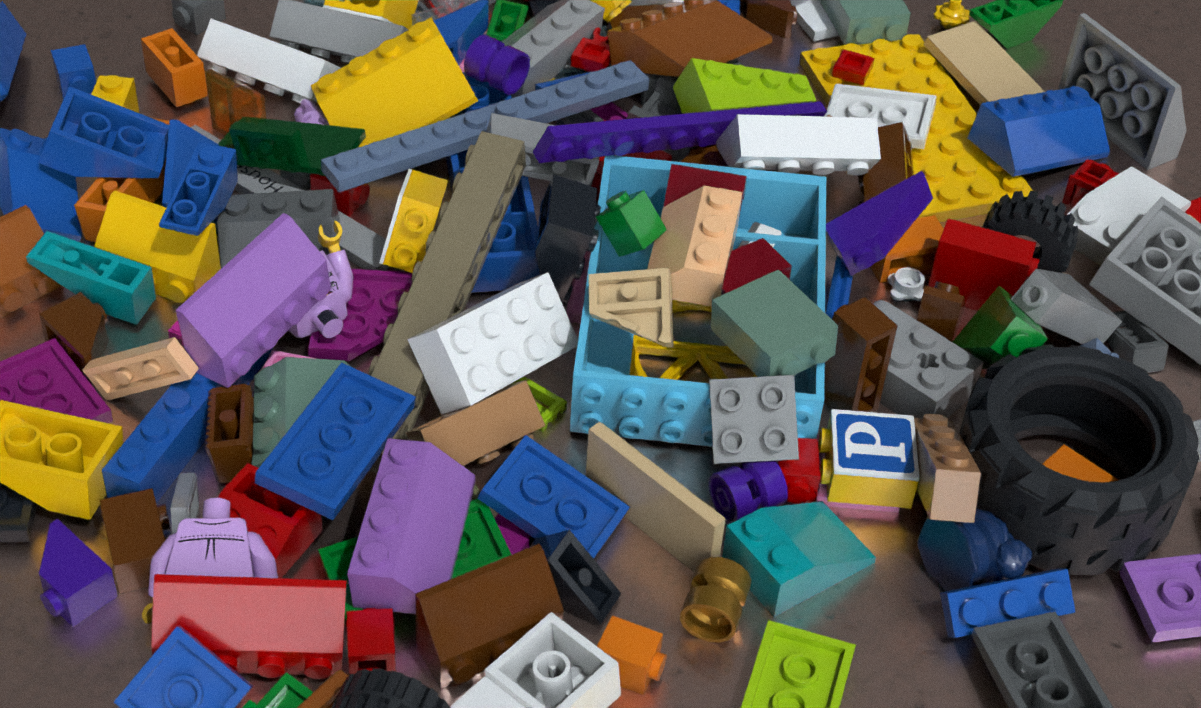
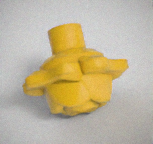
[934,0,970,29]

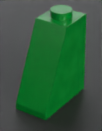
[952,286,1048,369]

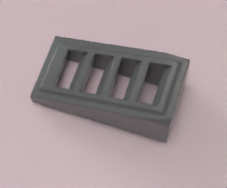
[1106,311,1169,373]

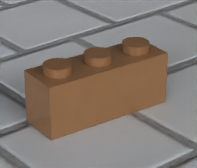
[406,380,545,466]

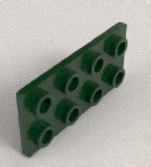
[218,116,366,176]

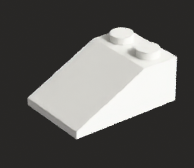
[1067,166,1191,266]

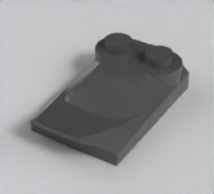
[972,611,1113,708]

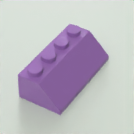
[176,213,331,388]
[347,438,476,614]

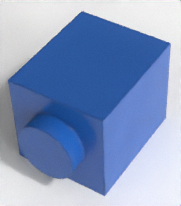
[51,44,96,99]

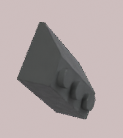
[217,189,340,269]

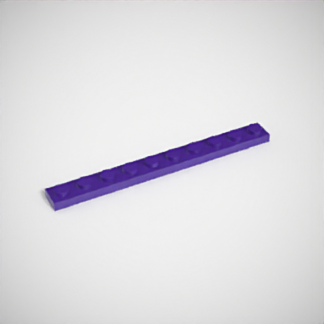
[533,101,827,163]

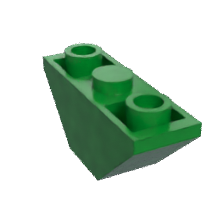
[969,0,1063,49]

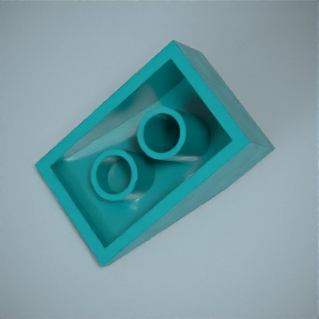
[722,501,876,617]

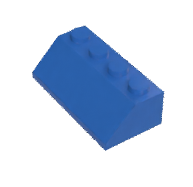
[968,86,1110,177]

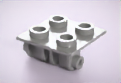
[710,375,799,464]

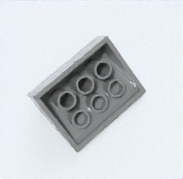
[1058,13,1186,170]
[1089,196,1201,365]

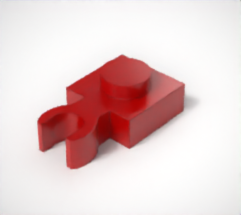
[571,27,611,72]

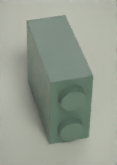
[820,0,911,45]
[711,270,838,377]

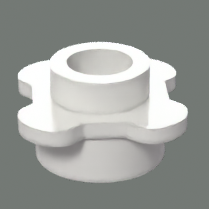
[888,267,925,301]

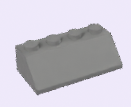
[270,0,408,64]
[502,0,604,98]

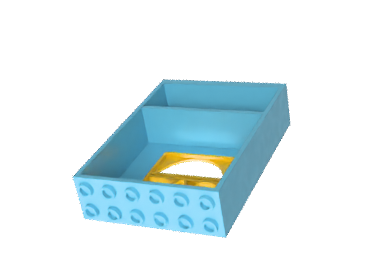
[570,155,826,447]

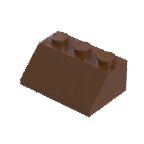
[415,544,564,689]

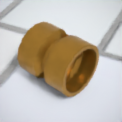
[680,557,752,642]

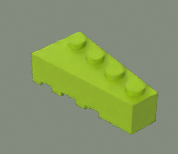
[673,58,817,114]

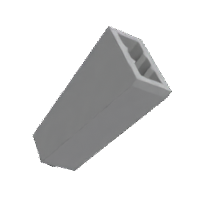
[1011,269,1122,344]

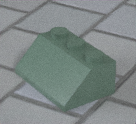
[252,357,350,468]

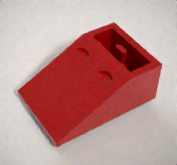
[218,463,323,578]

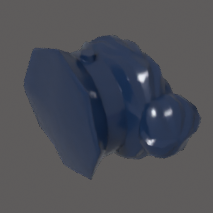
[917,508,1032,591]

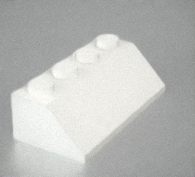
[197,19,340,103]
[716,114,881,176]

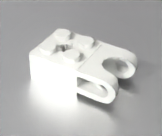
[450,612,621,708]

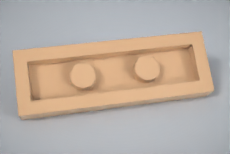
[82,337,199,400]

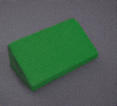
[486,0,528,42]

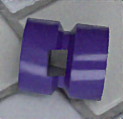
[464,34,530,95]
[708,461,788,524]

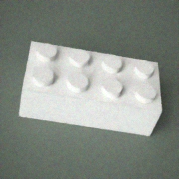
[408,272,578,415]

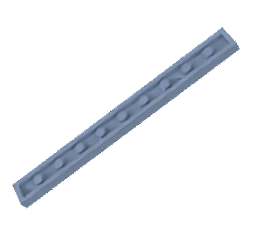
[321,60,649,192]

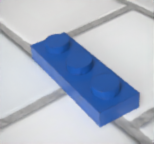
[940,568,1076,638]

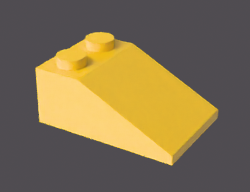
[0,400,123,520]

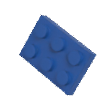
[477,435,630,559]

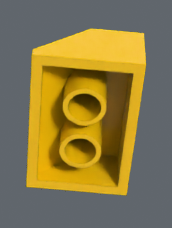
[94,190,221,304]

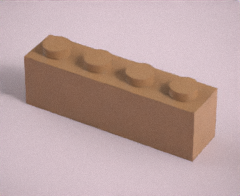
[914,414,981,523]

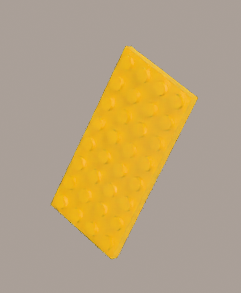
[799,34,1033,222]

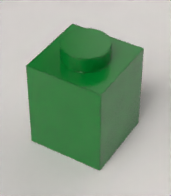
[596,190,667,257]

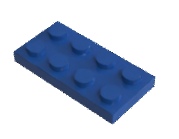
[255,362,416,520]

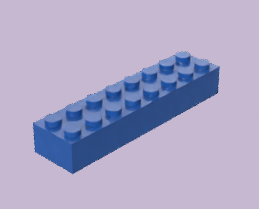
[446,72,540,293]

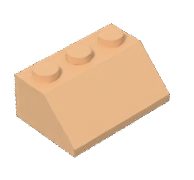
[647,186,743,307]

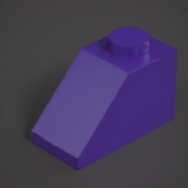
[39,519,118,627]

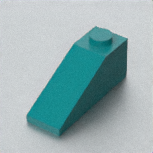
[26,231,156,325]

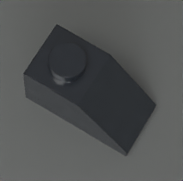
[530,530,622,626]

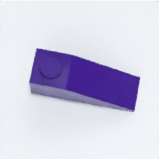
[826,171,933,276]

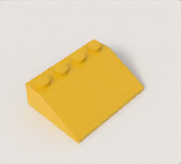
[311,17,478,148]

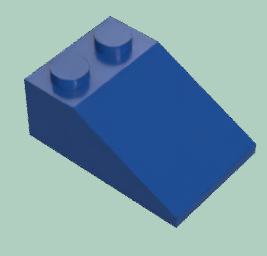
[39,86,169,178]
[0,128,82,242]

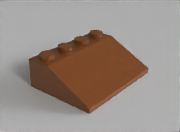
[607,0,773,77]

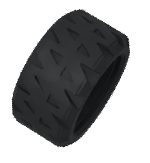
[959,345,1199,575]

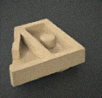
[589,268,673,348]

